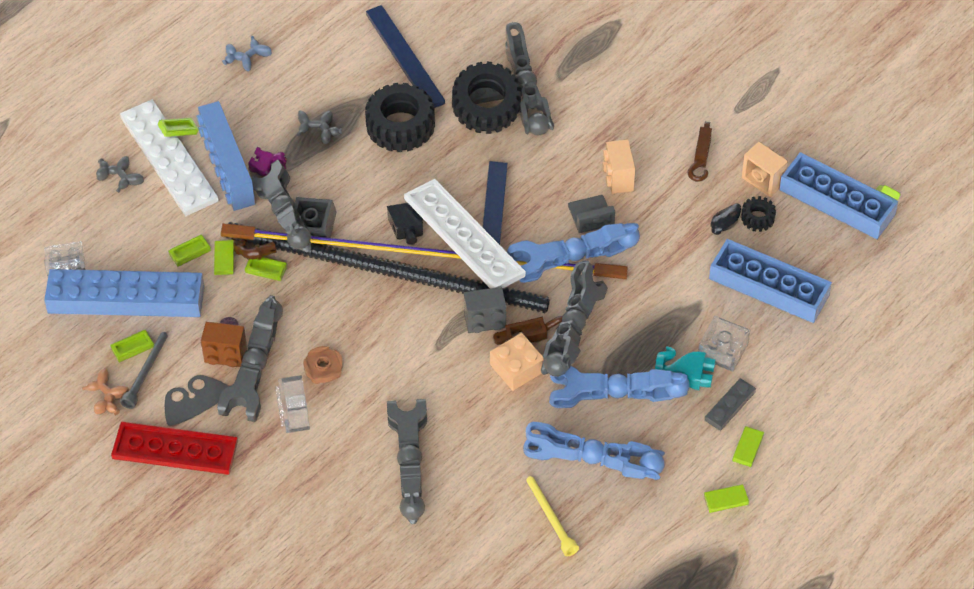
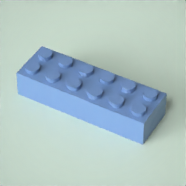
[196,101,255,211]
[779,152,898,240]
[709,239,832,323]

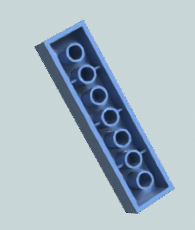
[44,269,204,317]

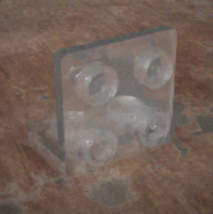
[44,241,86,276]

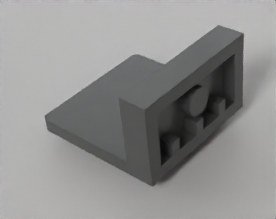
[568,195,615,233]

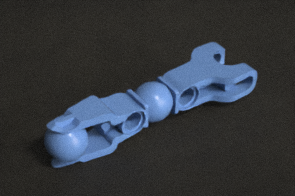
[507,223,640,283]
[549,366,690,408]
[523,422,665,480]

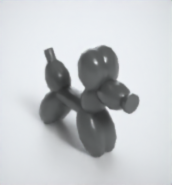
[297,111,342,144]
[96,156,144,193]

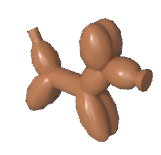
[82,368,129,416]

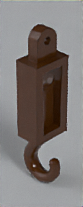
[687,121,712,182]
[493,316,562,345]

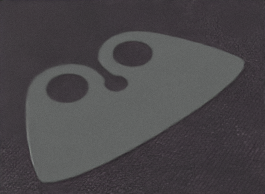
[164,375,228,426]

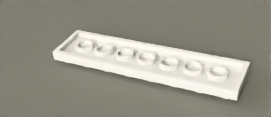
[120,99,219,217]
[404,179,526,289]

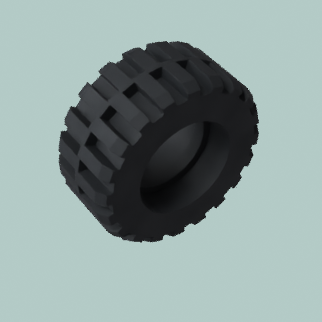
[452,61,522,134]
[365,83,435,152]

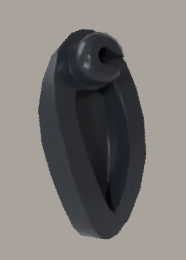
[710,203,741,235]

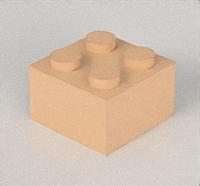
[602,140,635,194]
[742,142,788,197]
[490,333,544,391]

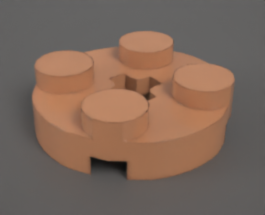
[303,346,343,384]

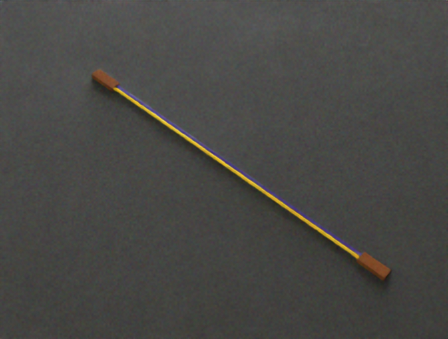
[221,223,628,280]

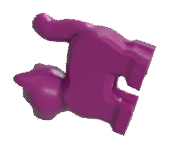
[248,147,287,177]

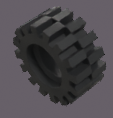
[741,196,776,232]

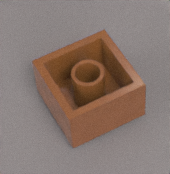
[201,322,247,367]

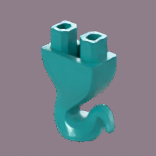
[655,346,716,390]

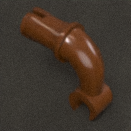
[233,240,277,260]

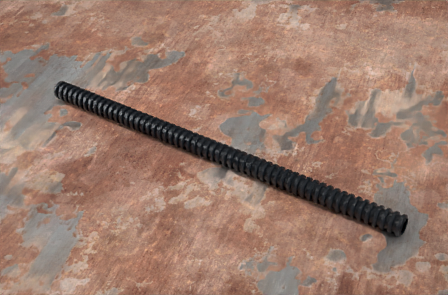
[226,222,550,314]

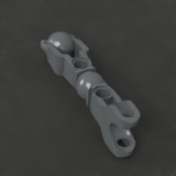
[505,22,554,135]
[251,160,311,252]
[541,260,608,377]
[217,295,283,422]
[387,399,427,524]

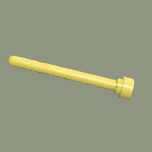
[527,476,579,556]

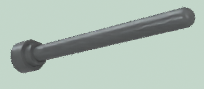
[120,332,168,409]

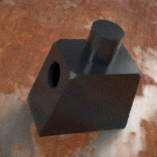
[387,203,423,245]

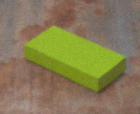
[158,118,198,137]
[876,185,901,200]
[168,234,211,267]
[214,240,234,275]
[245,257,287,281]
[110,329,154,363]
[732,426,764,467]
[704,484,749,513]

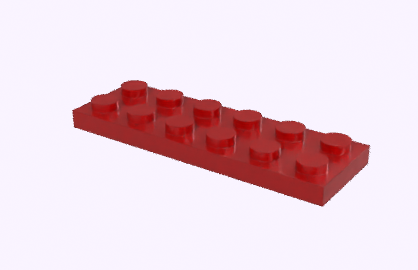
[111,422,238,475]

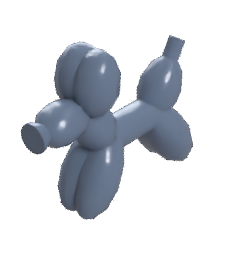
[222,36,272,72]

